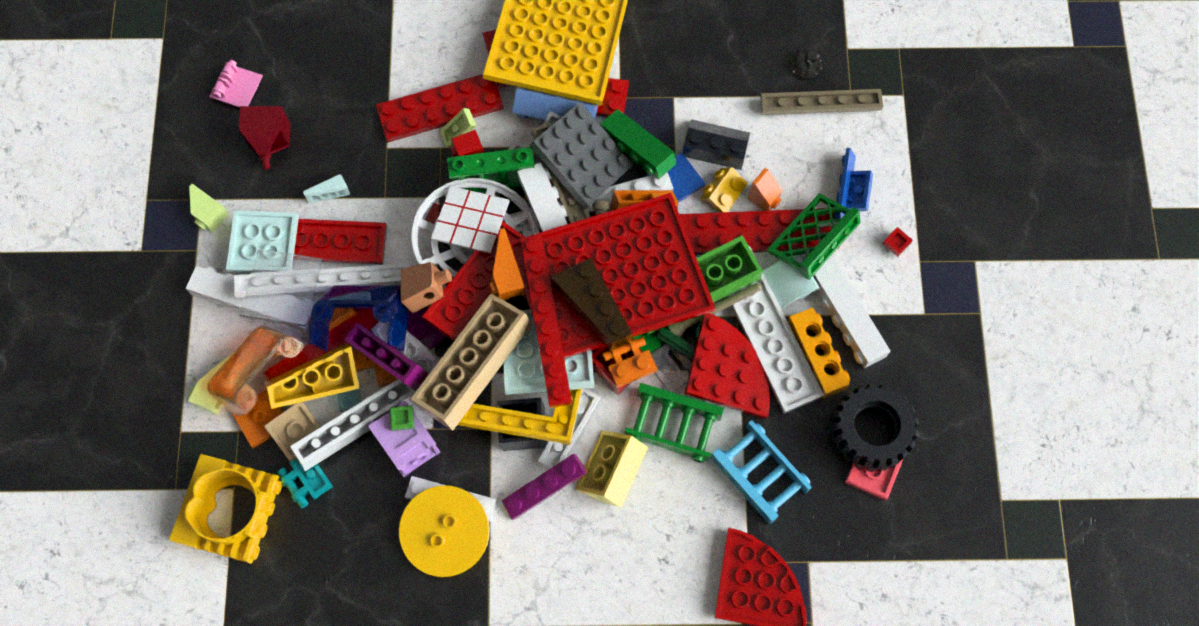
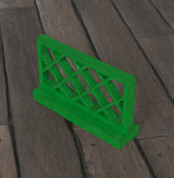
[768,193,861,280]

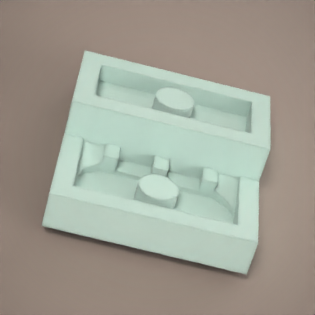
[763,254,819,309]

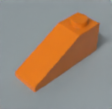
[610,190,679,211]
[489,228,524,300]

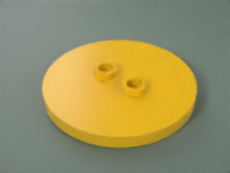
[399,486,490,577]

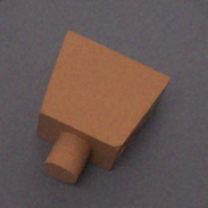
[401,262,452,313]

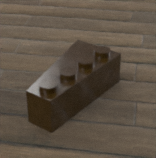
[551,258,632,351]

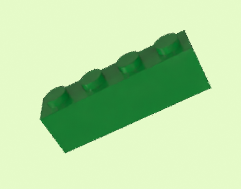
[600,109,676,179]

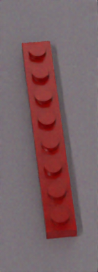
[520,235,572,408]

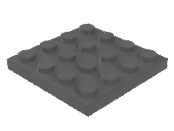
[530,102,633,209]

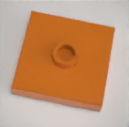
[231,390,284,448]

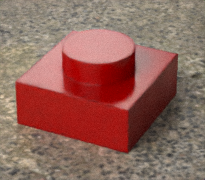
[882,227,913,257]

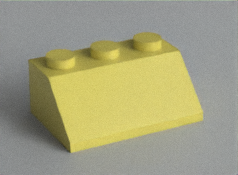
[575,430,648,507]

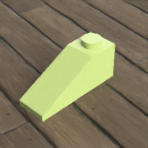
[188,350,246,415]

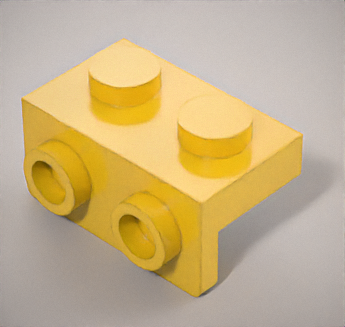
[700,167,748,212]

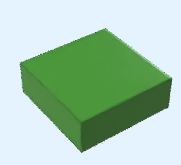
[390,405,415,431]

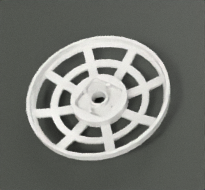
[412,178,539,290]

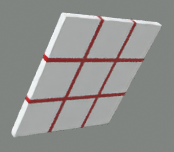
[431,186,509,254]

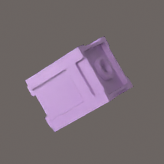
[368,400,440,477]

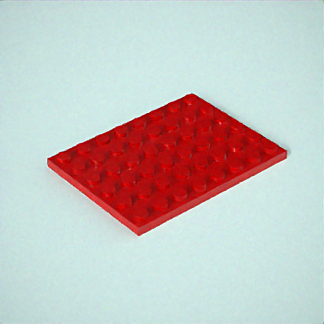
[509,193,716,359]

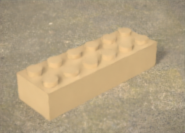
[411,293,532,431]

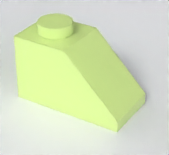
[189,184,229,233]

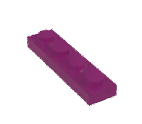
[501,454,587,520]

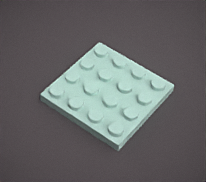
[504,310,594,395]

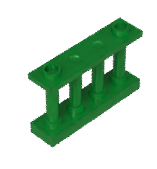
[447,147,535,194]
[625,383,724,463]

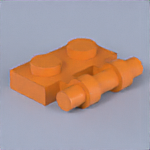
[602,337,658,388]

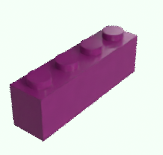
[344,323,429,391]

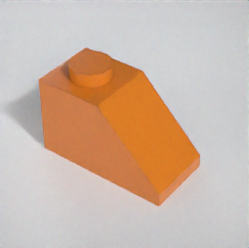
[748,168,782,211]

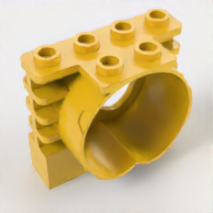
[169,454,282,564]

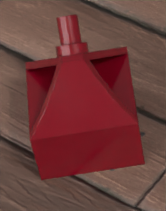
[238,106,291,169]

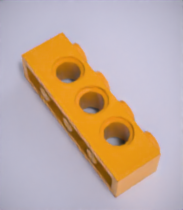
[787,308,850,399]

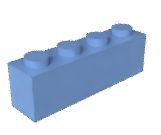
[512,87,598,123]

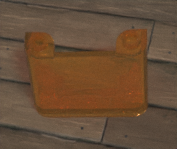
[207,326,305,417]

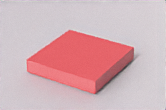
[845,460,903,501]

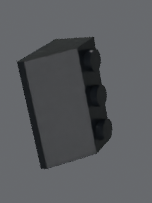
[683,119,750,170]

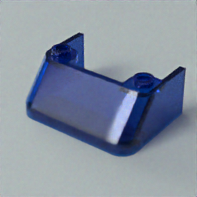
[308,285,408,351]

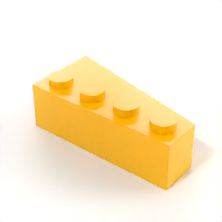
[264,343,359,409]

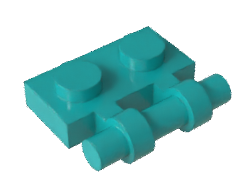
[277,458,333,509]

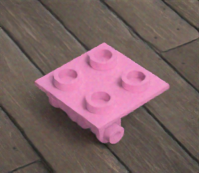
[209,60,263,107]

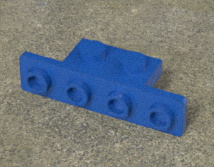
[834,148,873,219]

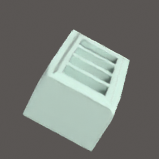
[303,174,350,203]

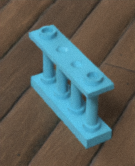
[711,420,811,525]

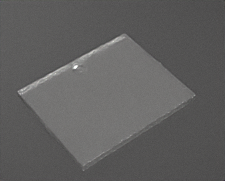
[240,249,323,327]

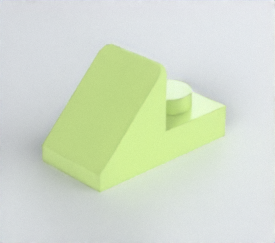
[439,108,476,148]

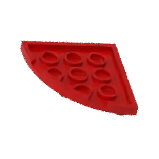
[684,313,770,419]
[714,527,807,626]

